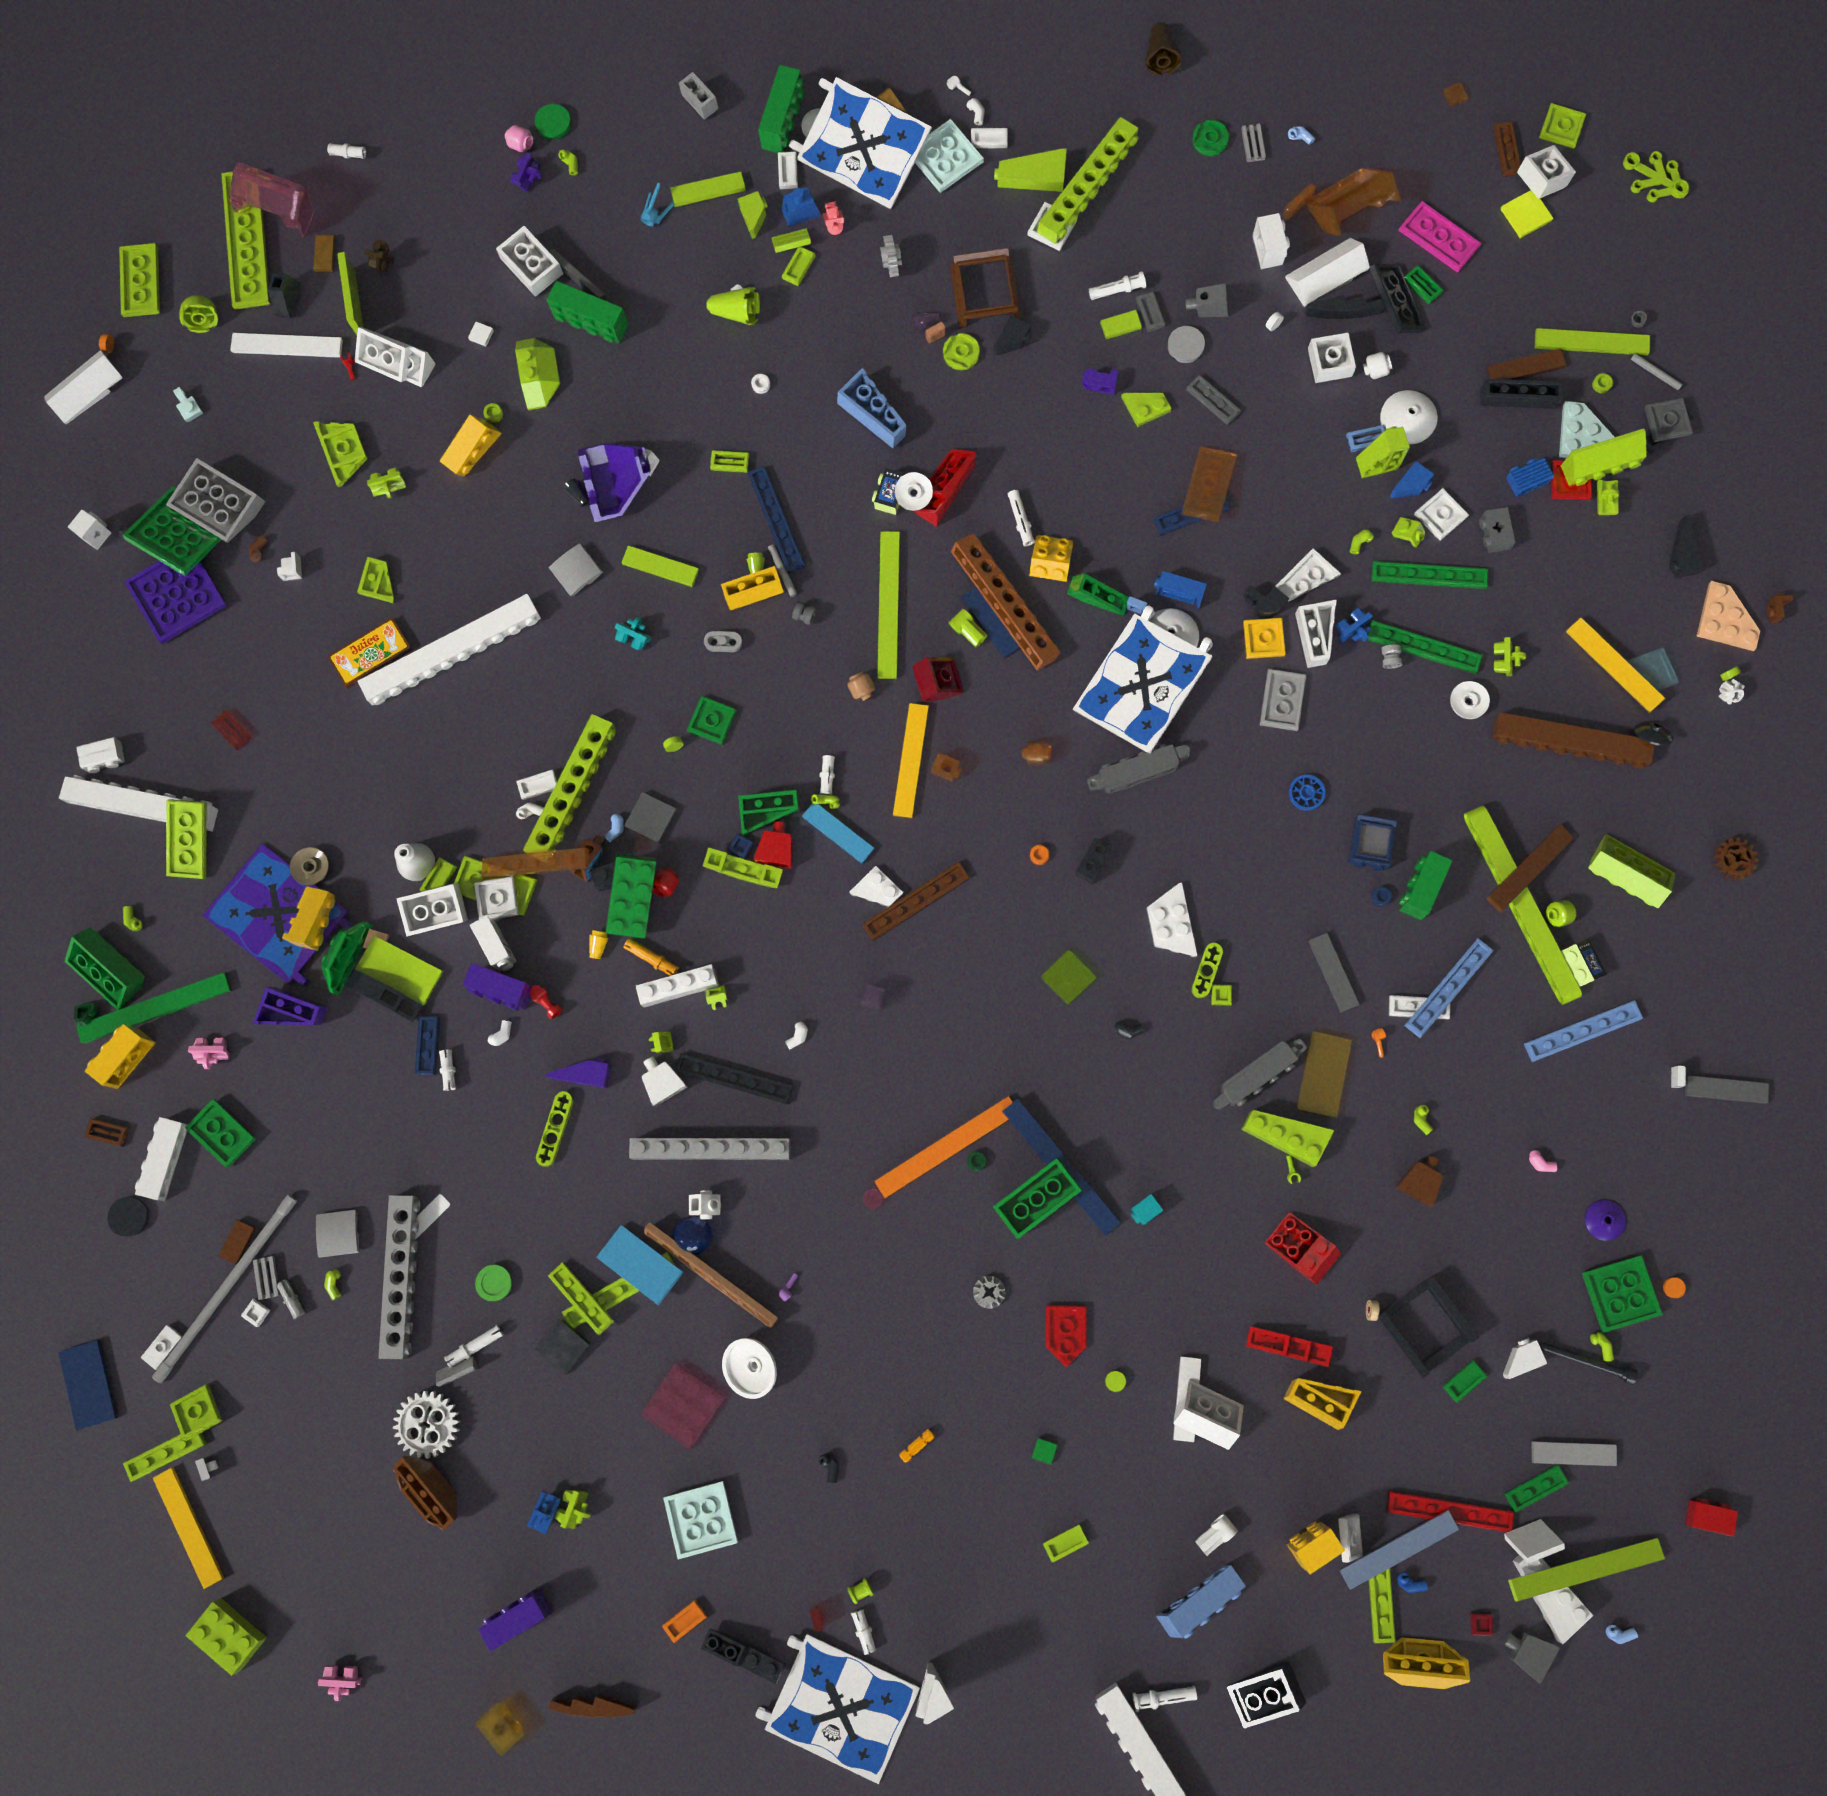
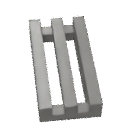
[1241,124,1266,162]
[253,1256,280,1300]

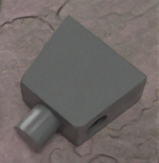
[1186,283,1228,317]
[1503,1631,1560,1684]

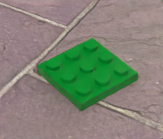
[1582,1255,1662,1332]

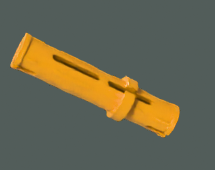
[624,938,679,976]

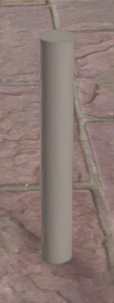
[1631,353,1683,390]
[768,544,797,597]

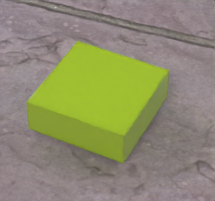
[1211,985,1232,1006]

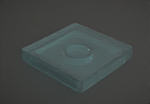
[1627,648,1679,691]

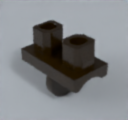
[364,240,394,273]

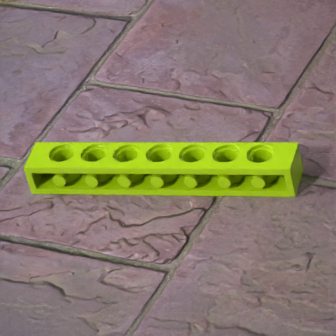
[1037,117,1139,244]
[523,714,616,863]

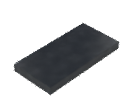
[1370,264,1426,333]

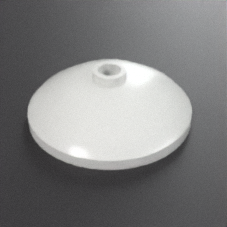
[1380,390,1437,444]
[1149,608,1199,647]
[722,1338,777,1399]

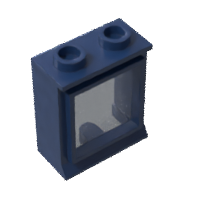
[1348,814,1397,871]

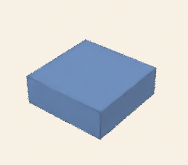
[1127,596,1147,615]

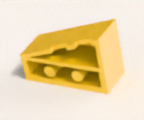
[440,415,502,476]
[282,886,335,951]
[1283,1378,1361,1430]

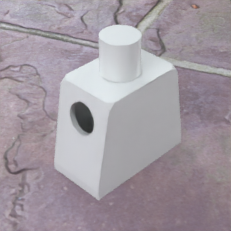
[642,1057,688,1107]

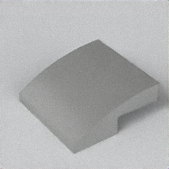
[549,543,603,596]
[316,1210,359,1258]

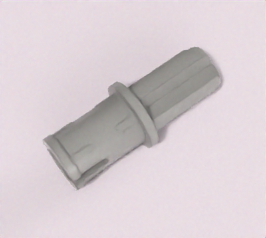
[277,1279,306,1319]

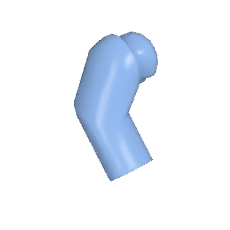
[1288,127,1315,145]

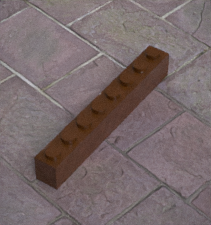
[1492,712,1654,769]

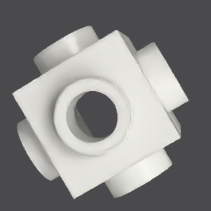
[689,1191,721,1219]

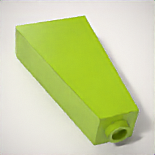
[994,149,1066,192]

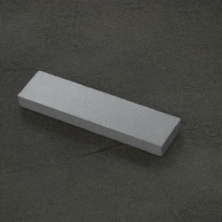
[1531,1441,1617,1466]

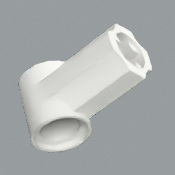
[1195,1514,1238,1556]

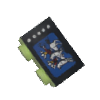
[872,468,905,515]
[1561,939,1607,987]

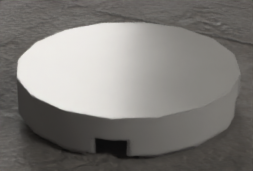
[1167,326,1205,363]

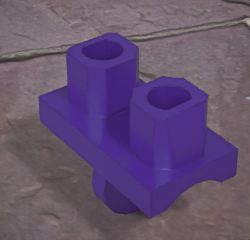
[510,153,542,192]

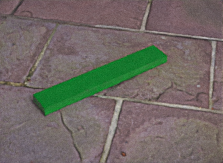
[1371,561,1488,589]
[1367,620,1483,674]

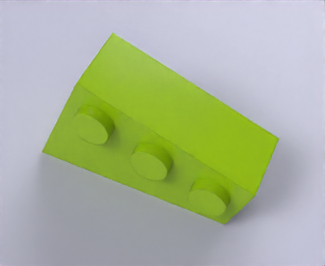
[1356,426,1410,478]

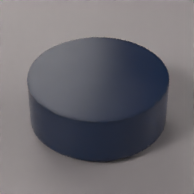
[1371,886,1392,907]

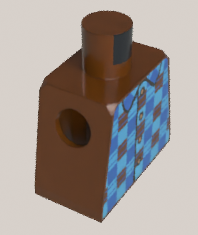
[568,835,606,883]

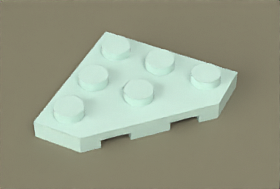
[1559,401,1615,458]

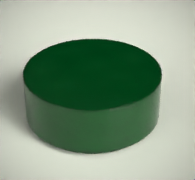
[967,1151,987,1171]

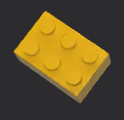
[85,1024,156,1089]
[1286,1521,1345,1574]

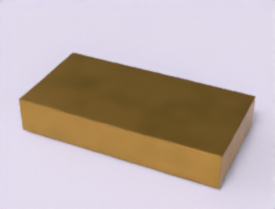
[313,235,335,272]

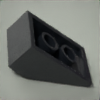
[1227,1662,1306,1728]

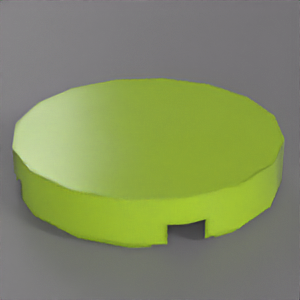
[943,333,980,370]

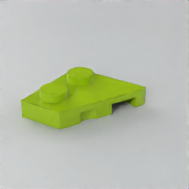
[1121,393,1171,427]
[357,557,394,603]

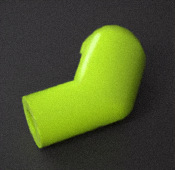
[1414,1104,1434,1135]

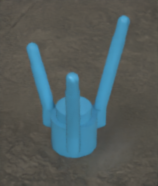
[641,183,674,226]

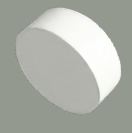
[1266,312,1284,331]
[751,374,770,394]

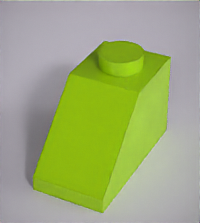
[738,191,767,239]

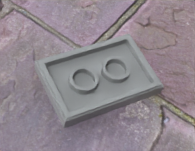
[1259,669,1306,731]

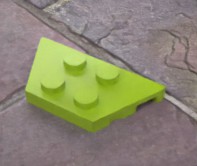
[313,421,368,487]

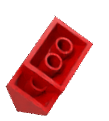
[914,449,976,527]

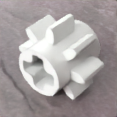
[1719,679,1745,705]

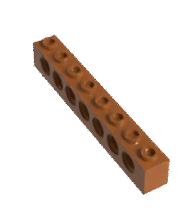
[951,533,1060,671]

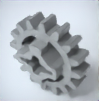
[880,235,902,277]

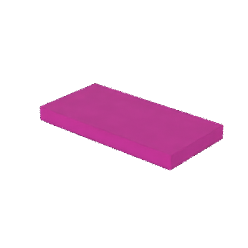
[1398,201,1481,273]

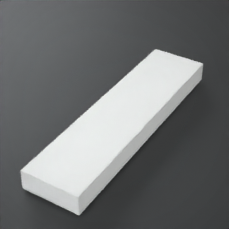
[1173,1356,1201,1442]

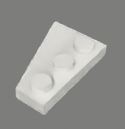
[1275,549,1341,602]

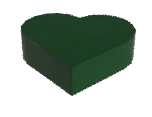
[74,1002,99,1026]

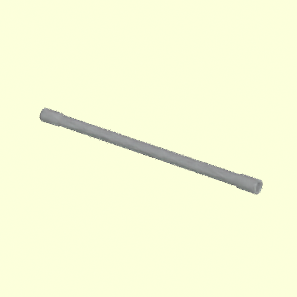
[152,1194,297,1384]

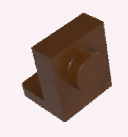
[1766,593,1794,624]

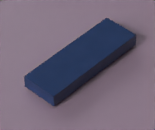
[415,1016,440,1076]

